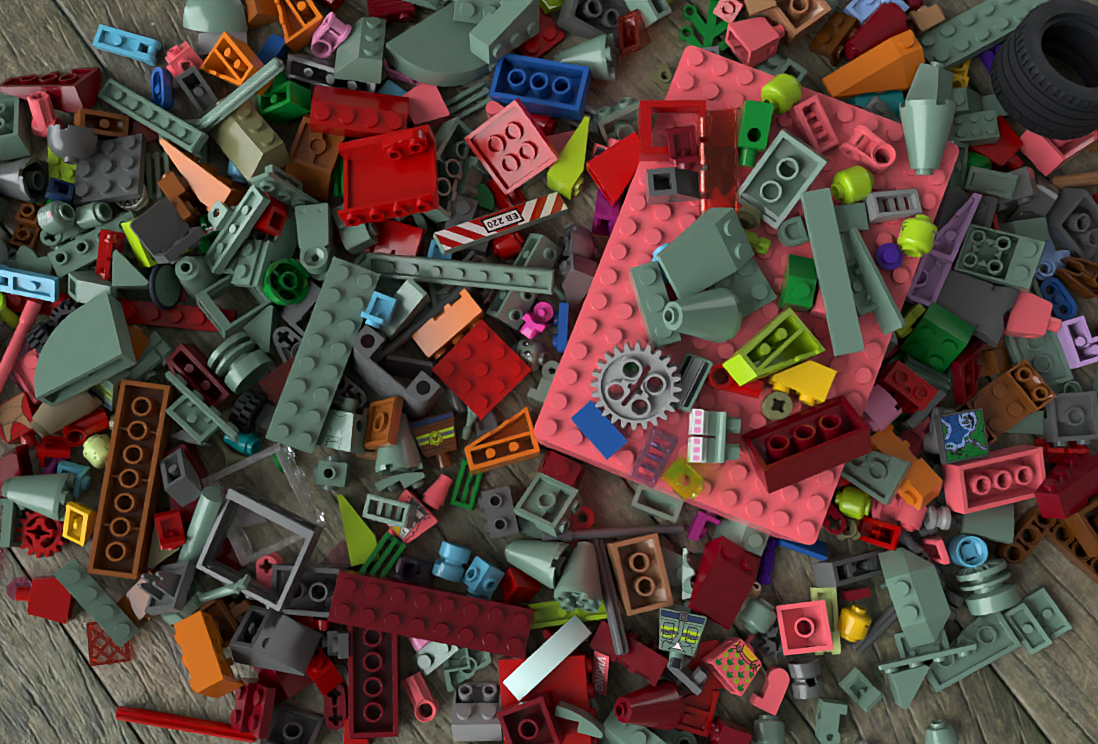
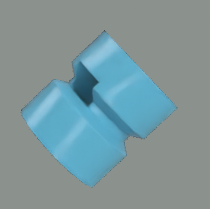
[945,534,988,568]
[431,540,472,583]

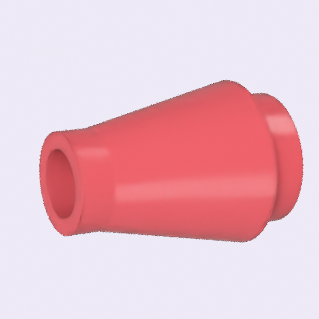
[422,474,453,511]

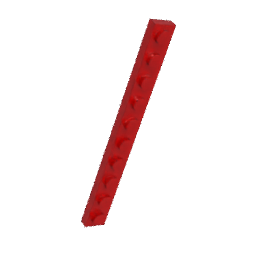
[6,293,238,334]

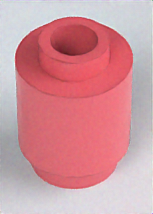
[896,501,928,532]

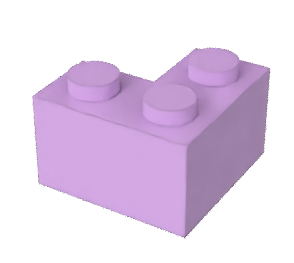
[1056,315,1098,369]

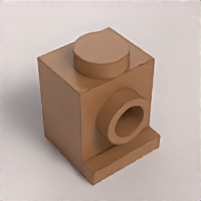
[906,4,945,38]

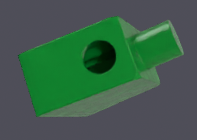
[733,100,774,168]

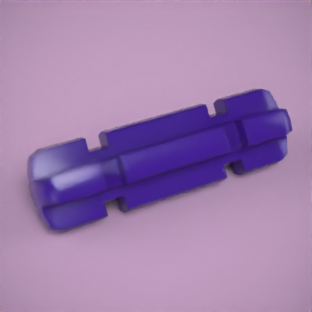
[757,538,778,585]

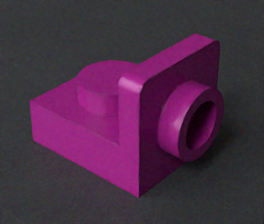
[686,510,722,542]

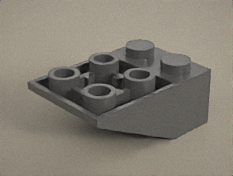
[229,605,322,676]

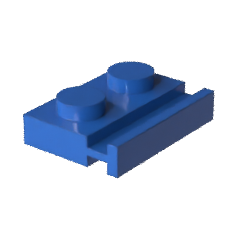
[553,303,569,354]

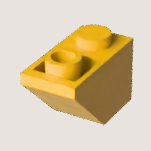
[767,360,837,406]

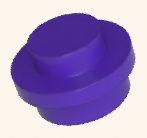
[875,243,903,271]

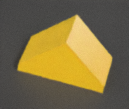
[62,501,98,547]

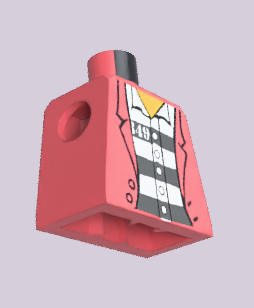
[381,489,440,546]

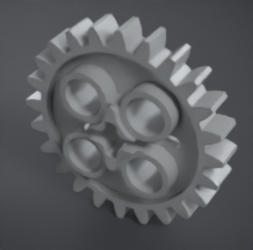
[590,340,682,430]

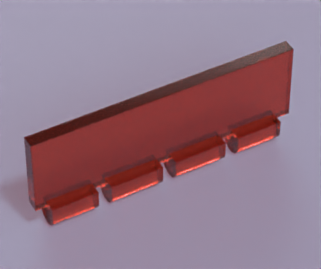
[698,109,737,217]

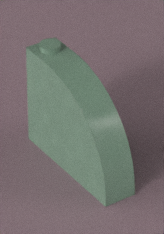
[384,1,498,87]
[34,293,136,407]

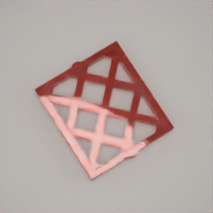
[86,621,131,666]

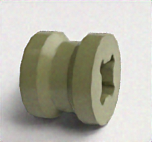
[761,392,793,420]

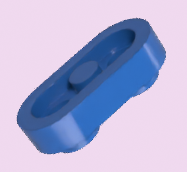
[150,67,174,111]
[1038,278,1078,322]

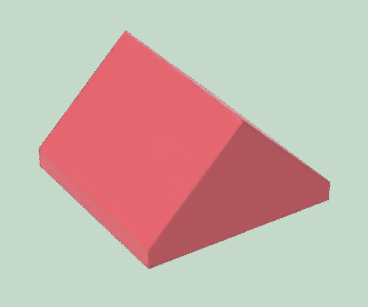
[776,600,834,655]

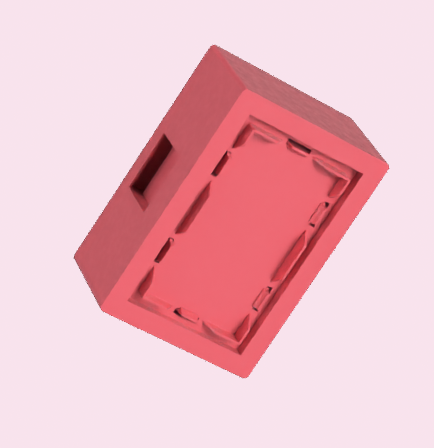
[534,45,959,545]

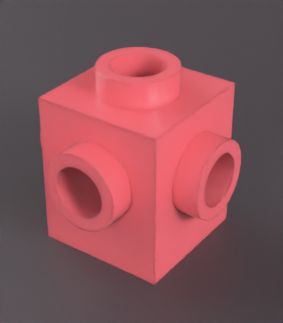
[165,41,203,77]

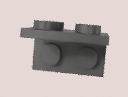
[935,186,998,243]

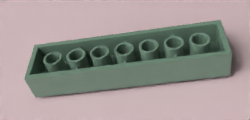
[265,256,380,454]

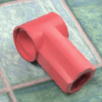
[27,91,64,138]
[401,671,440,722]

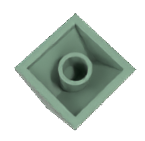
[112,250,150,294]

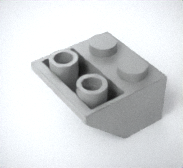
[451,682,502,741]

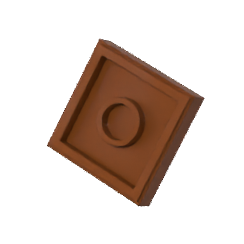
[363,396,404,450]

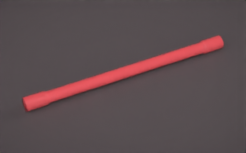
[0,300,42,394]

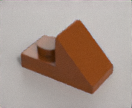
[977,347,1011,378]

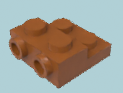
[157,171,203,227]

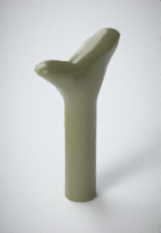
[210,431,248,473]

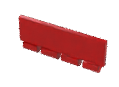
[337,219,425,256]

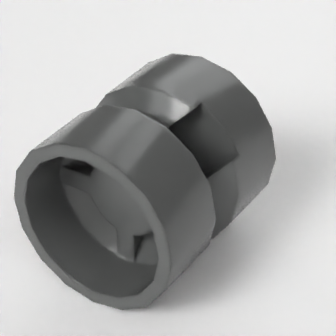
[787,657,825,699]

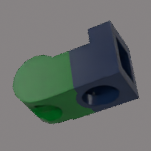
[45,177,75,205]

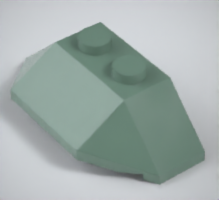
[878,547,951,648]

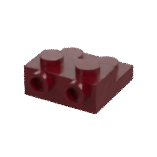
[230,677,276,739]

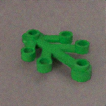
[679,0,742,52]

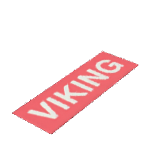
[592,651,609,696]

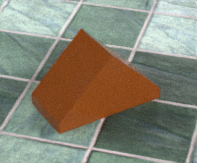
[241,0,279,29]

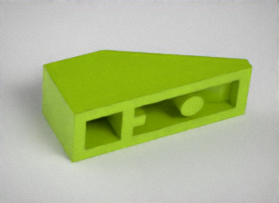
[337,494,384,566]

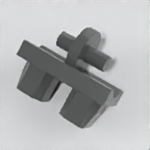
[666,656,710,696]

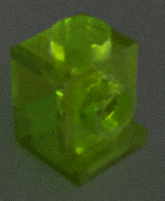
[659,456,705,500]

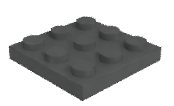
[73,133,147,207]

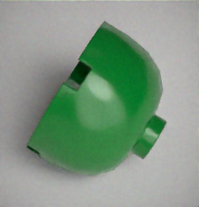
[262,258,310,306]

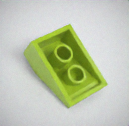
[547,116,589,201]

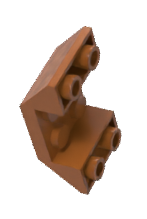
[286,112,353,203]
[953,358,1057,446]

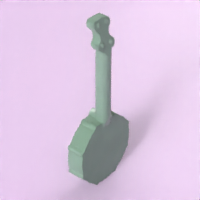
[160,574,251,625]

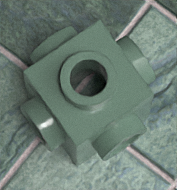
[313,456,352,491]

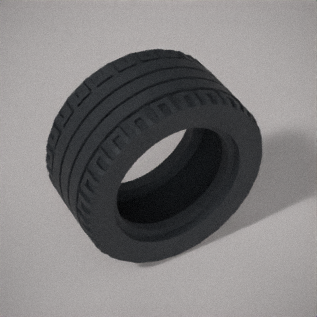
[990,0,1098,140]

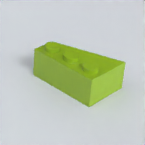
[722,307,825,386]

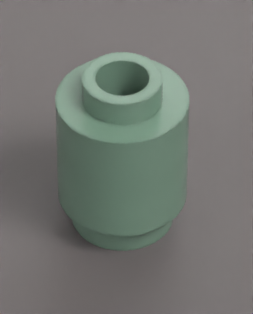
[75,201,112,229]

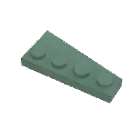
[841,449,912,505]
[926,611,1022,692]

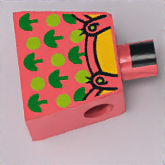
[701,634,761,696]

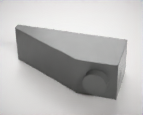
[812,549,885,587]

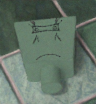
[315,397,368,455]

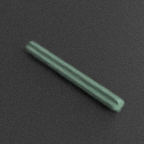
[192,57,285,134]

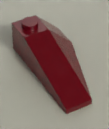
[0,67,101,112]

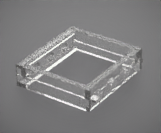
[201,443,326,567]

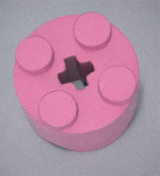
[862,384,902,433]

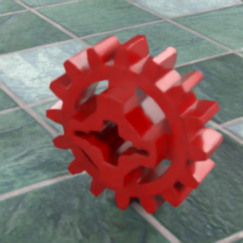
[16,511,69,558]

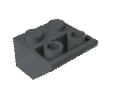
[279,279,321,336]

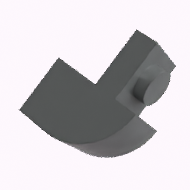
[1008,175,1059,222]

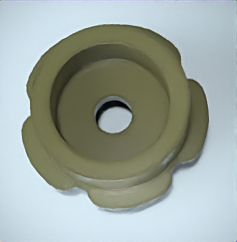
[736,204,762,229]

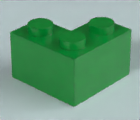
[257,71,311,126]

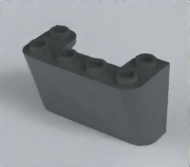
[351,324,446,422]

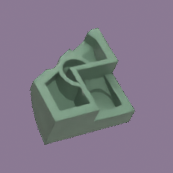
[444,647,492,692]

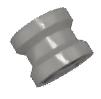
[924,505,951,530]

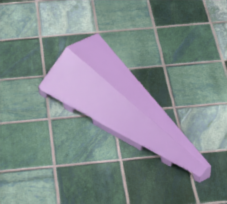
[905,193,982,309]

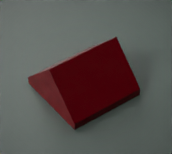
[253,666,313,705]

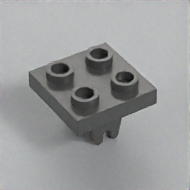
[138,561,196,615]

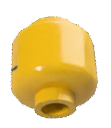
[837,604,872,642]

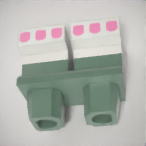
[687,409,741,463]

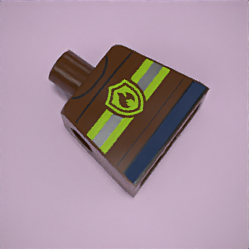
[409,411,459,469]

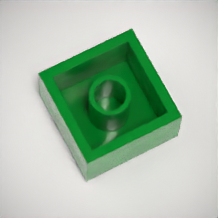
[900,302,975,374]

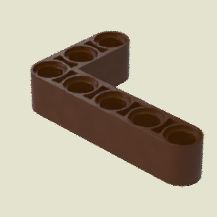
[995,506,1098,585]

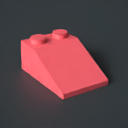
[1020,129,1098,177]

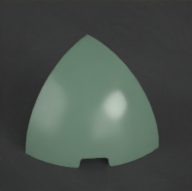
[183,0,248,33]

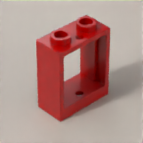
[638,100,711,162]
[873,360,938,414]

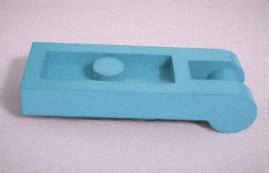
[92,24,162,66]
[0,264,59,302]

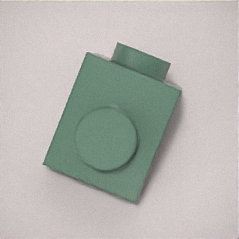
[839,667,883,712]

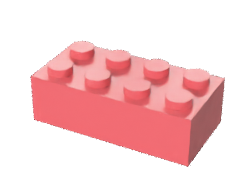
[941,444,1046,514]

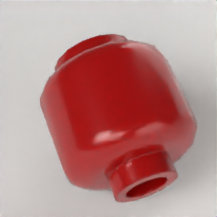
[490,230,526,260]

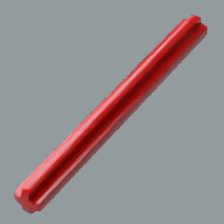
[115,706,257,743]

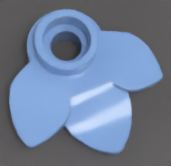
[1035,238,1070,281]

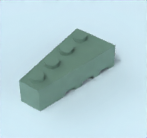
[423,117,473,223]

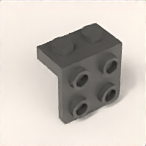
[130,198,205,264]

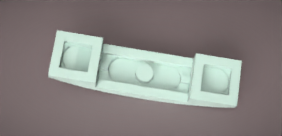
[503,615,591,701]

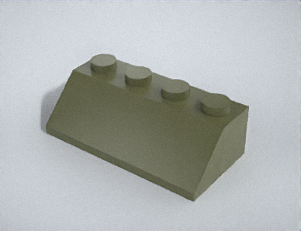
[207,97,291,185]

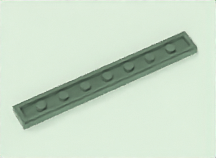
[367,252,555,294]

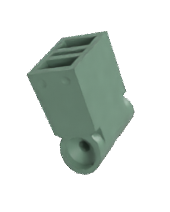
[295,203,338,285]

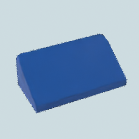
[257,34,290,65]
[777,538,827,561]

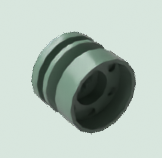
[207,332,273,395]
[955,558,1021,616]

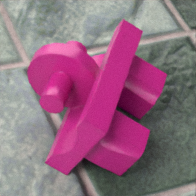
[520,302,554,340]

